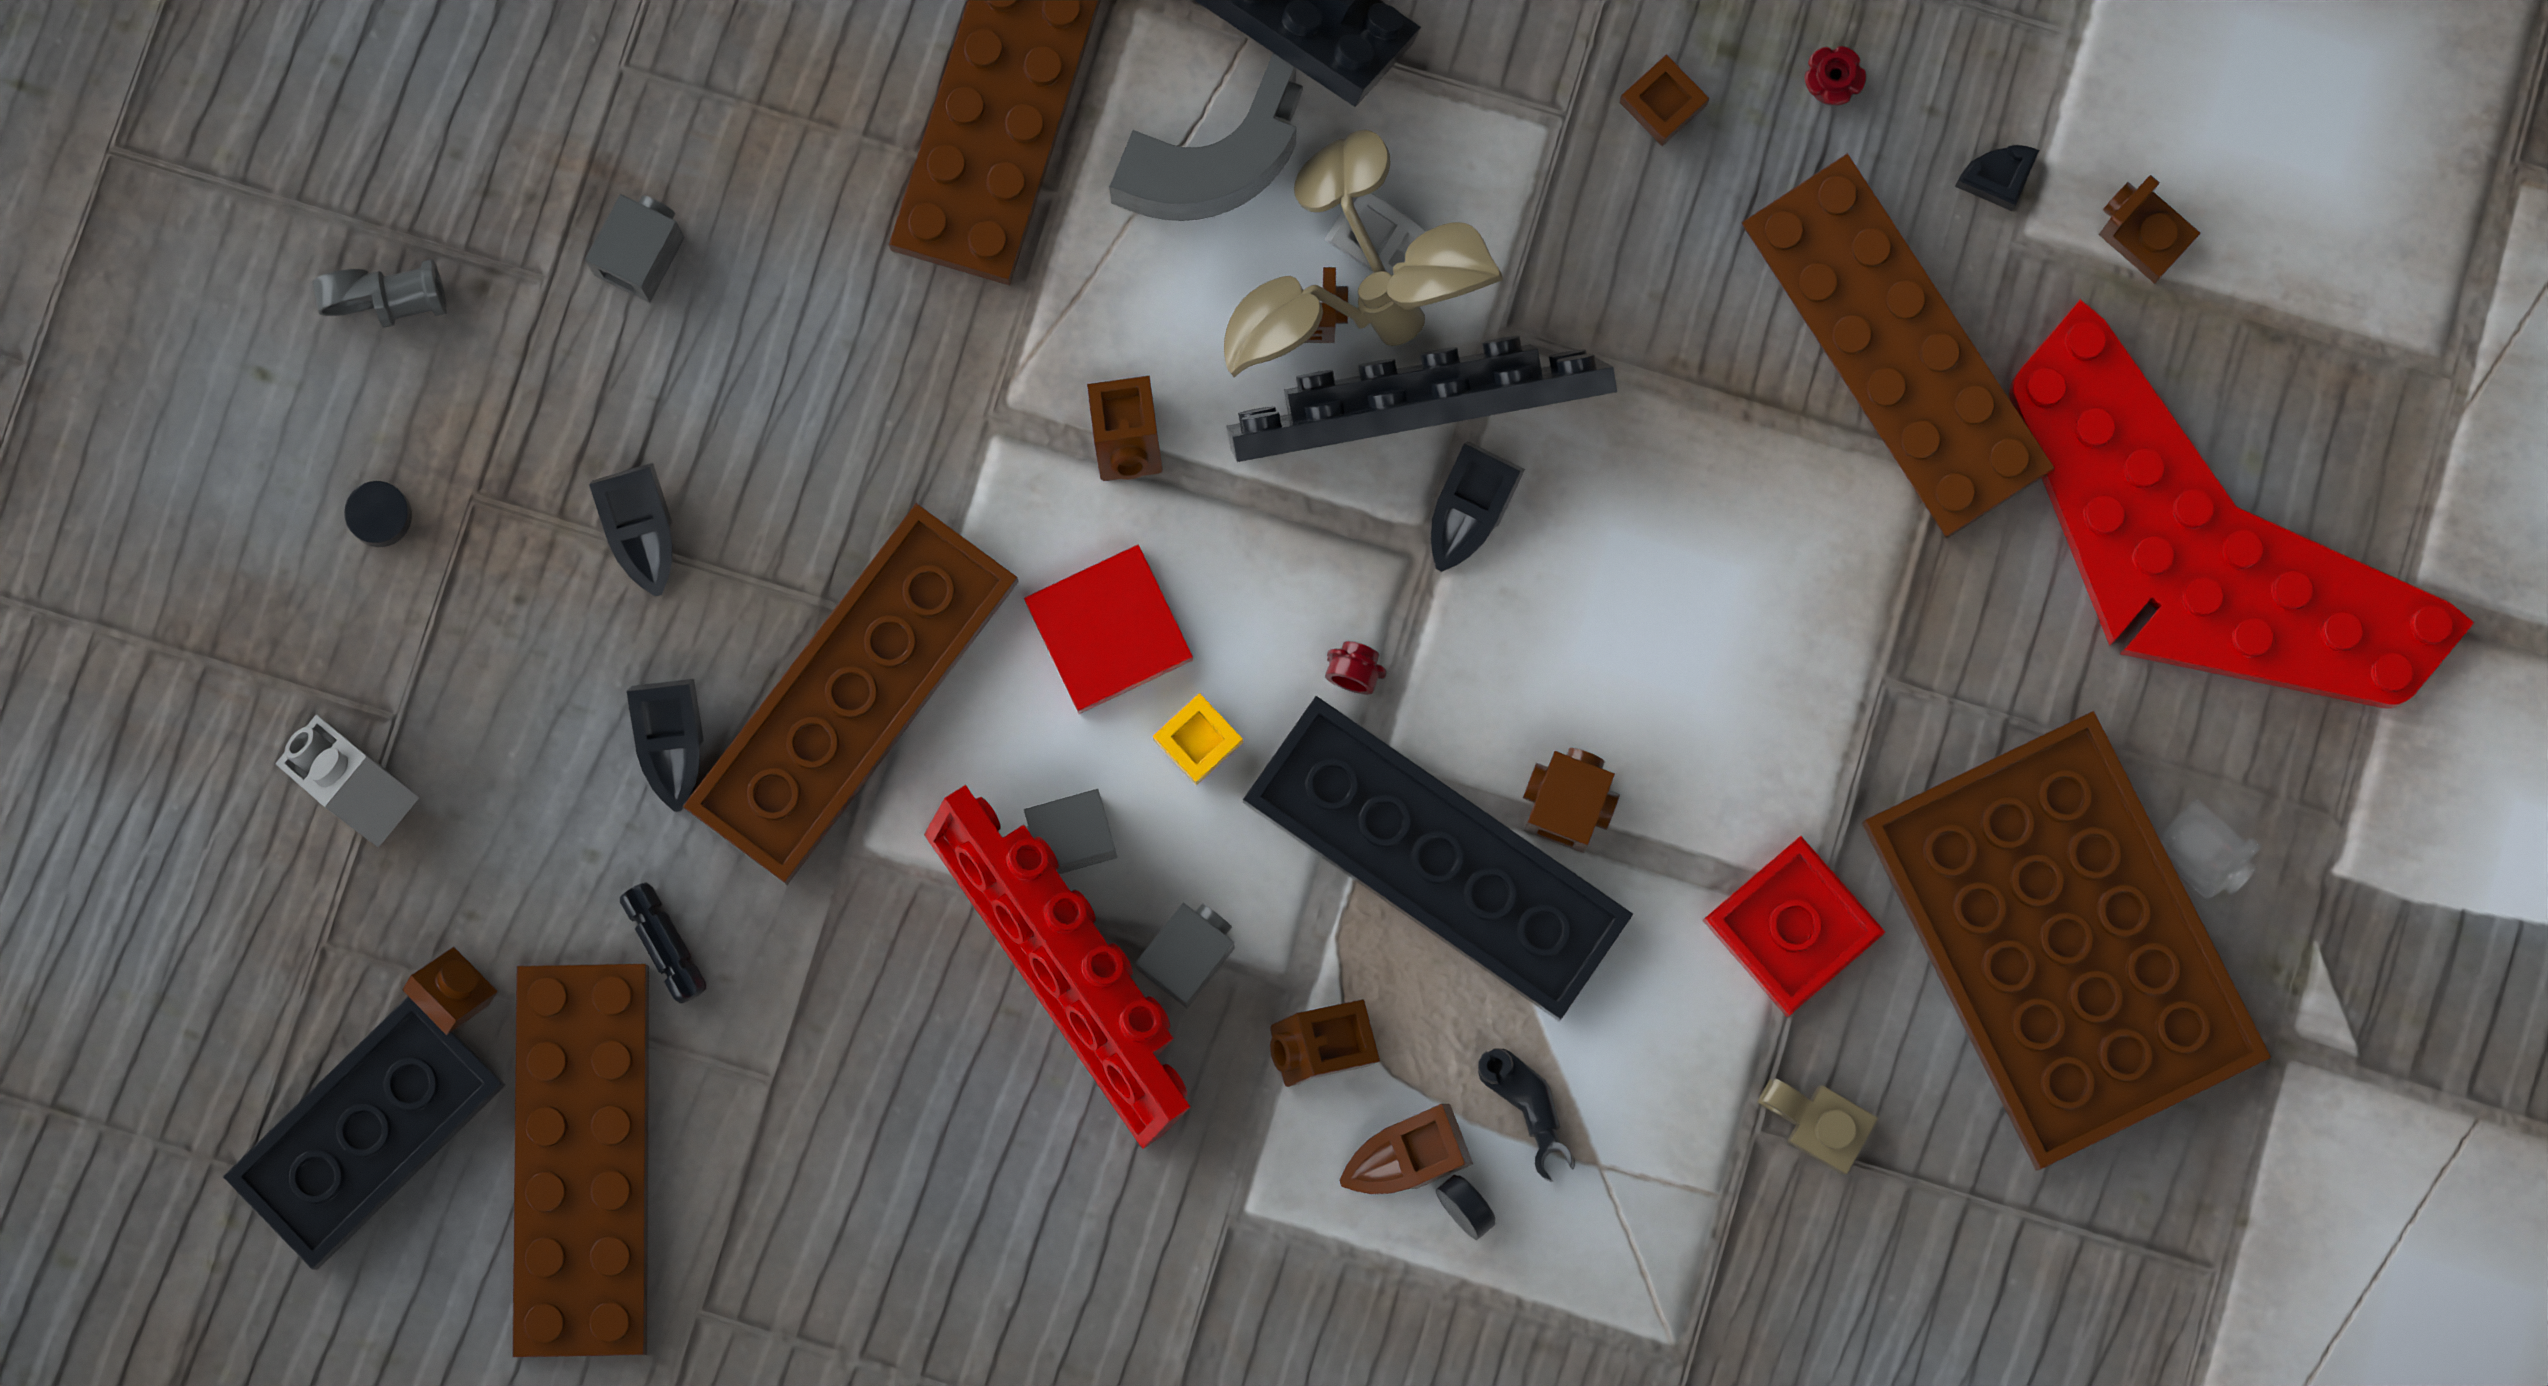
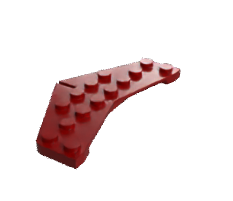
[2009,299,2475,709]

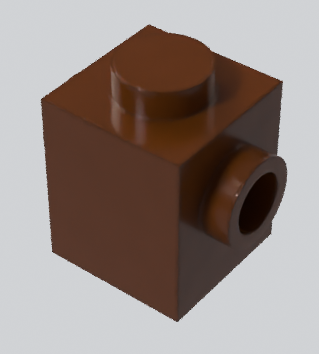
[1523,748,1620,853]

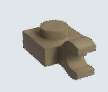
[1757,1078,1878,1175]

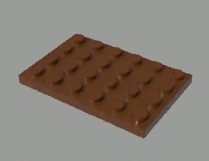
[1862,711,2271,1171]

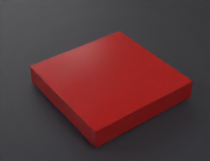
[1024,544,1193,714]
[1702,836,1886,1017]

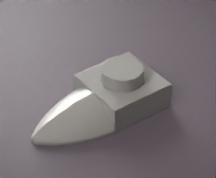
[1324,193,1426,275]

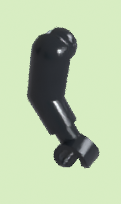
[1478,1048,1575,1182]

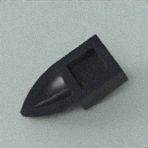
[1430,442,1525,572]
[589,463,673,597]
[626,679,704,812]

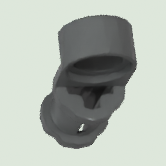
[312,259,447,328]

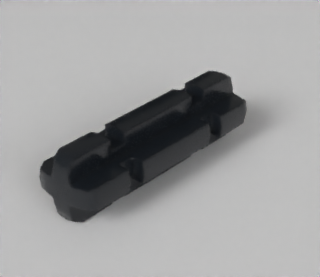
[620,882,706,1004]

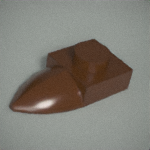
[1339,1103,1473,1194]

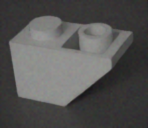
[275,714,419,847]

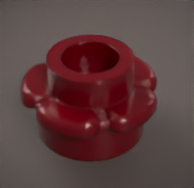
[1804,46,1866,106]
[1325,641,1387,695]

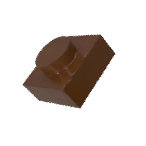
[1619,54,1710,146]
[402,947,498,1035]

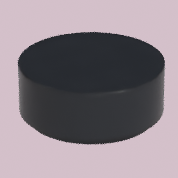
[344,481,412,547]
[1436,1175,1496,1240]

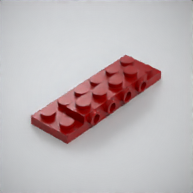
[924,785,1191,1149]

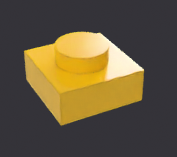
[1153,693,1243,786]

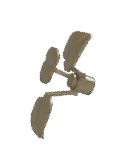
[1224,130,1503,378]

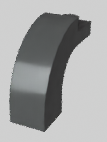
[1109,53,1303,221]

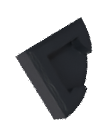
[1955,145,2040,211]

